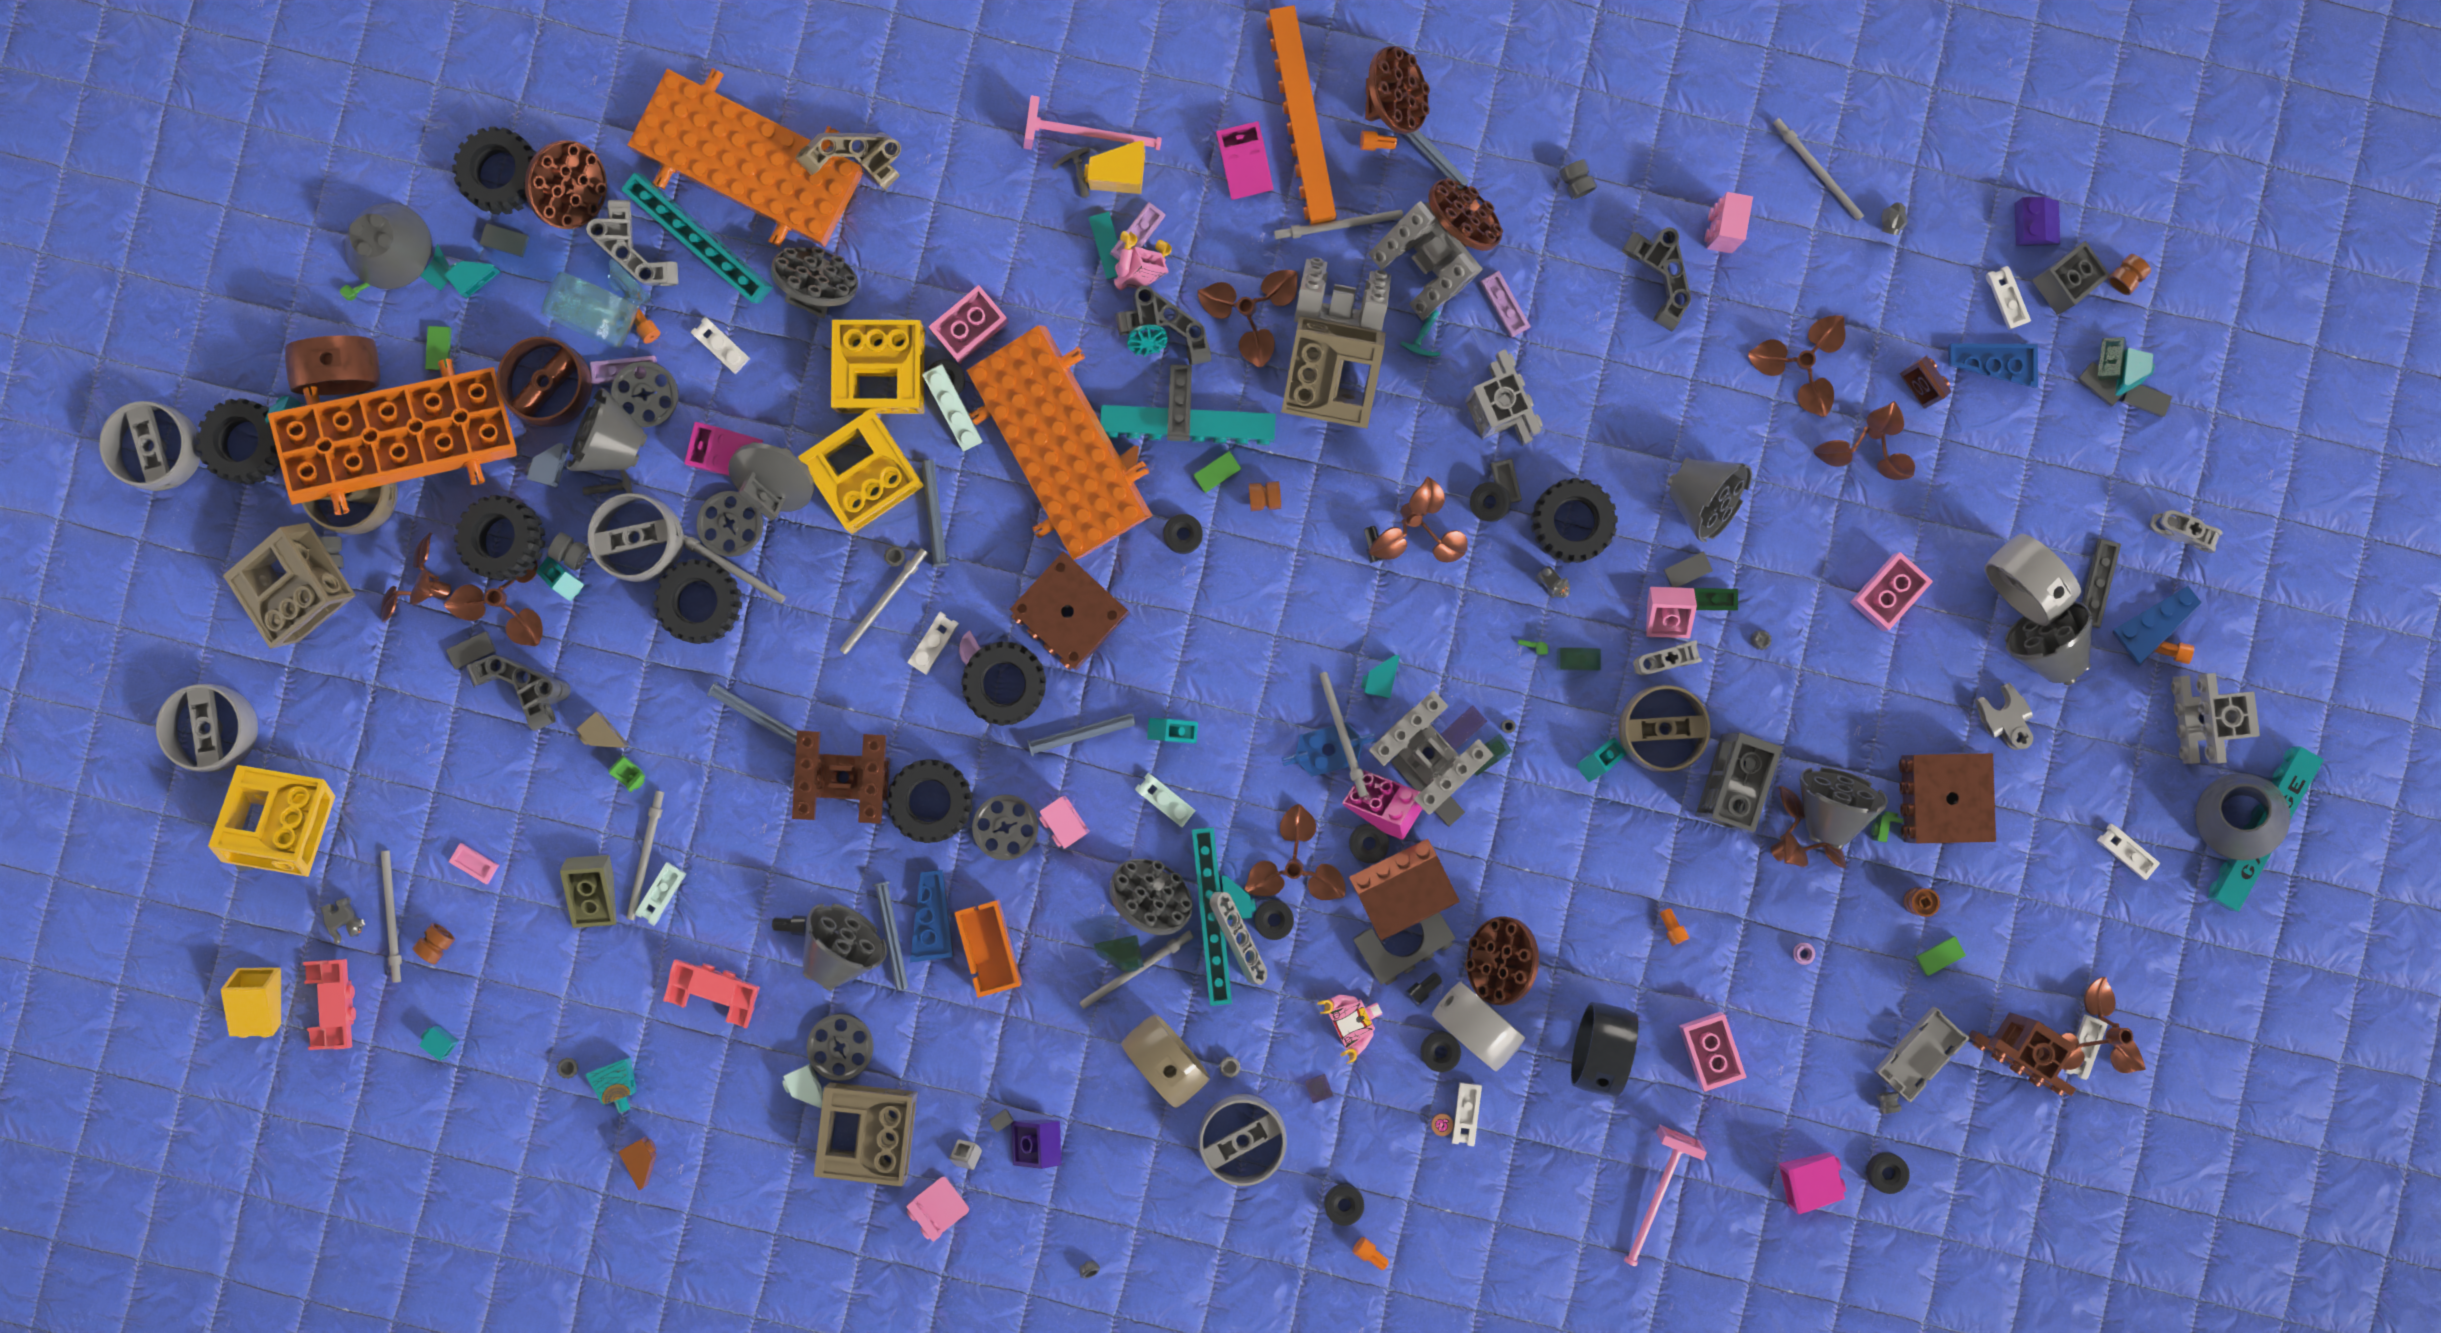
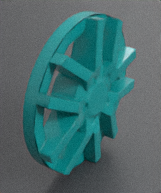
[1127,324,1168,357]

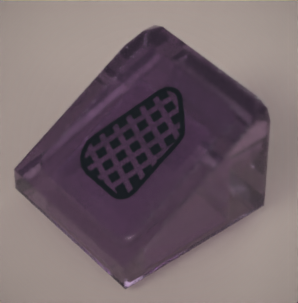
[1305,1074,1333,1104]

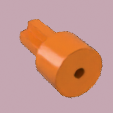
[1360,130,1397,151]
[628,308,660,344]
[2154,641,2194,664]
[1660,908,1690,946]
[1352,1237,1389,1270]

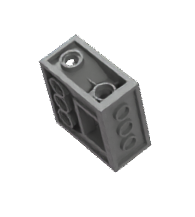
[1695,732,1783,832]

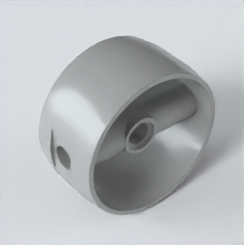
[99,401,202,491]
[588,493,684,582]
[1984,534,2081,626]
[156,684,258,772]
[1431,981,1525,1072]
[1198,1094,1287,1186]

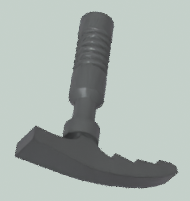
[1052,147,1090,198]
[583,470,633,495]

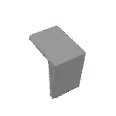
[949,1139,982,1170]

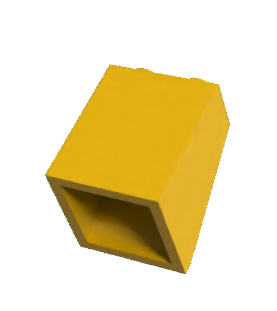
[1084,141,1145,194]
[221,968,281,1038]

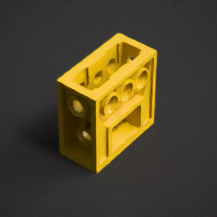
[831,320,925,414]
[798,409,924,534]
[208,765,335,877]

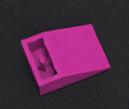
[1216,121,1274,200]
[684,422,763,477]
[1342,770,1422,840]

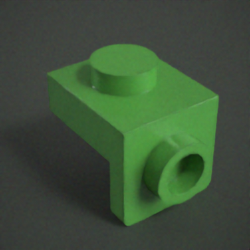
[608,755,645,792]
[1871,811,1904,842]

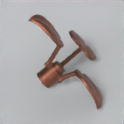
[1198,270,1298,368]
[1748,315,1846,417]
[1813,401,1916,480]
[1368,476,1468,563]
[381,532,451,623]
[444,560,543,647]
[1770,786,1847,868]
[1245,804,1346,900]
[2061,977,2146,1073]

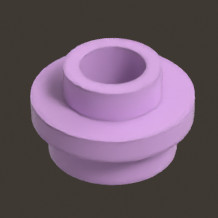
[1793,943,1815,965]

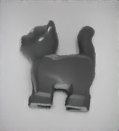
[1535,566,1570,598]
[320,897,365,944]

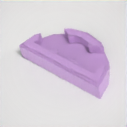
[959,630,992,669]

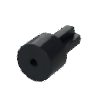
[1364,526,1386,563]
[772,915,807,936]
[1406,972,1442,1006]

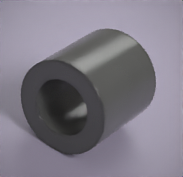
[1501,720,1516,733]

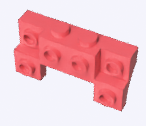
[303,959,356,1050]
[663,959,760,1028]

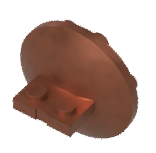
[1365,46,1430,134]
[525,140,607,229]
[1428,178,1503,251]
[1465,916,1539,1006]

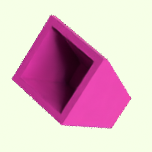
[1778,1152,1846,1214]

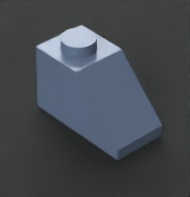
[526,443,569,488]

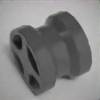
[1876,1092,1902,1114]

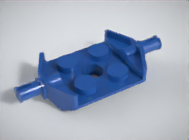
[1281,722,1377,777]

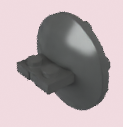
[771,247,858,319]
[728,442,814,521]
[1109,859,1193,935]

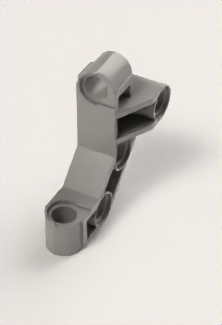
[586,200,678,286]

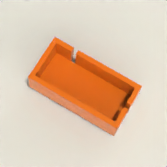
[954,899,1022,998]

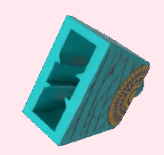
[586,1057,636,1113]

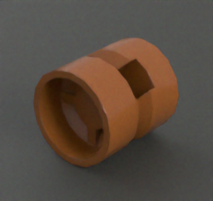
[2108,254,2151,296]
[1249,481,1281,512]
[1903,887,1940,917]
[412,923,455,965]

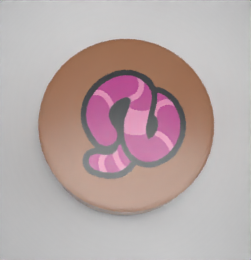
[1431,1113,1453,1136]

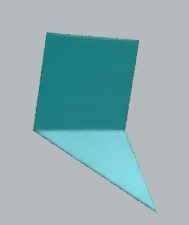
[420,243,450,291]

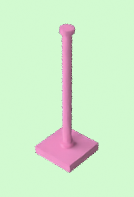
[1023,95,1162,150]
[1624,1124,1707,1266]

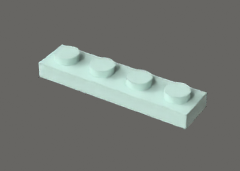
[922,364,983,452]

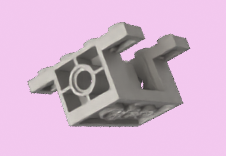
[1368,201,1483,321]
[1294,257,1391,331]
[1465,349,1543,446]
[2171,673,2260,764]
[1368,690,1493,815]

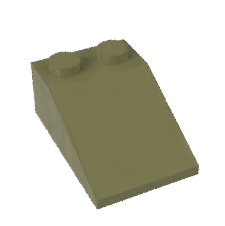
[560,855,617,928]

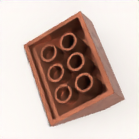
[1349,839,1460,941]

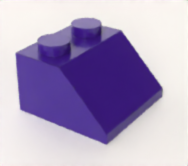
[2014,197,2060,246]
[1011,1119,1062,1169]

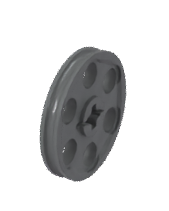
[611,361,678,427]
[697,491,763,557]
[972,795,1039,860]
[807,1014,874,1081]

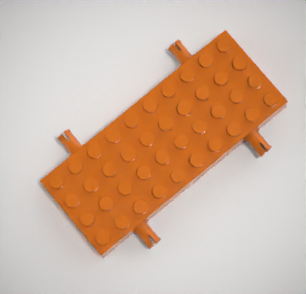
[627,68,864,248]
[966,325,1153,560]
[268,359,517,515]

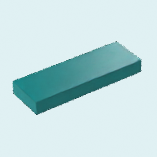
[1088,211,1119,280]

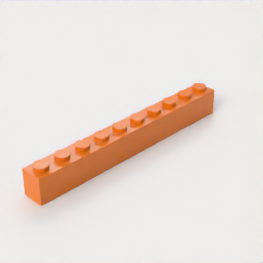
[1266,5,1336,225]

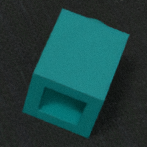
[418,1025,459,1061]

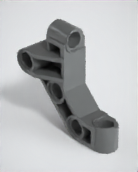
[1622,227,1691,332]
[1115,286,1211,365]
[466,655,571,731]

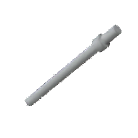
[1773,118,1864,221]
[1274,210,1403,239]
[683,535,786,604]
[839,548,928,655]
[1319,672,1368,797]
[626,790,664,920]
[381,851,402,983]
[1079,930,1194,1009]

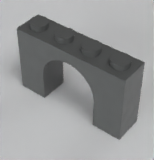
[1352,912,1456,985]

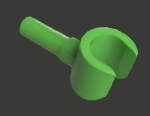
[340,283,371,301]
[1518,639,1548,655]

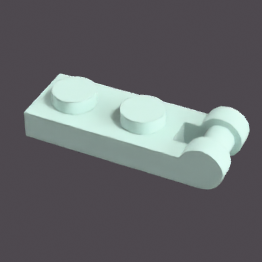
[1135,773,1196,827]
[635,862,686,926]

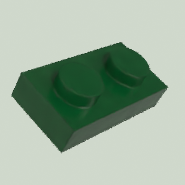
[1694,588,1738,611]

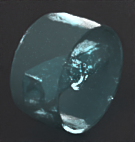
[540,272,638,349]

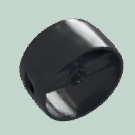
[1571,1002,1638,1097]

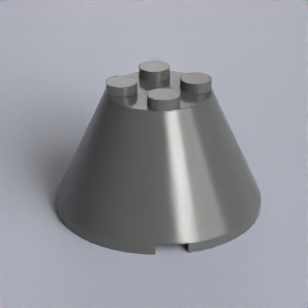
[345,203,432,289]
[567,388,647,471]
[1668,458,1752,542]
[2005,601,2092,685]
[1800,767,1888,849]
[803,903,887,991]

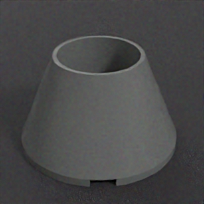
[2195,773,2290,860]

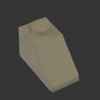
[576,712,629,748]

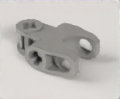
[2149,510,2223,553]
[1633,640,1702,675]
[1975,683,2033,750]

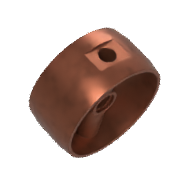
[285,335,380,396]
[497,337,592,427]

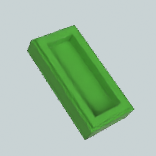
[425,326,452,371]
[1193,451,1241,494]
[1915,936,1966,976]

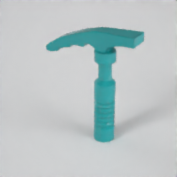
[1400,310,1441,357]

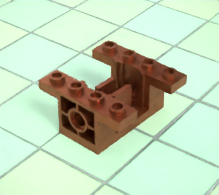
[792,731,890,824]
[1968,1012,2076,1096]

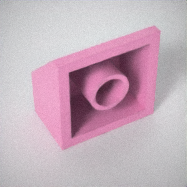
[1646,587,1697,638]

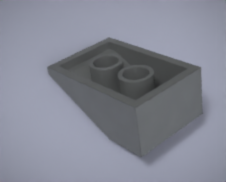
[2032,241,2110,315]

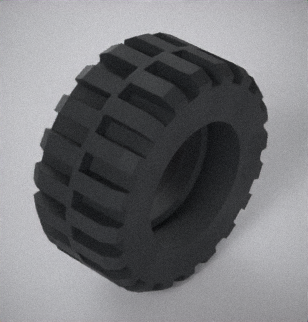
[452,126,537,215]
[196,398,281,484]
[1531,478,1618,563]
[454,495,545,581]
[653,559,742,644]
[961,641,1046,726]
[886,759,973,843]

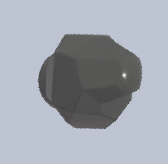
[1881,202,1908,235]

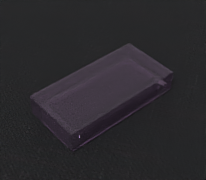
[1440,705,1487,750]

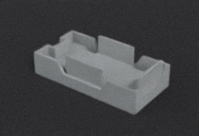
[1874,1006,1970,1103]

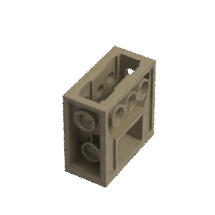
[1281,316,1386,429]
[223,522,356,649]
[814,1082,918,1186]

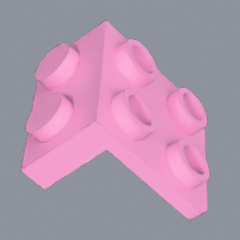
[906,1177,969,1242]

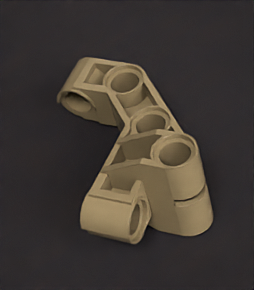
[795,132,901,191]

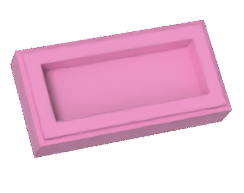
[449,843,499,884]

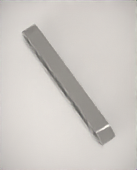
[1210,892,1267,985]

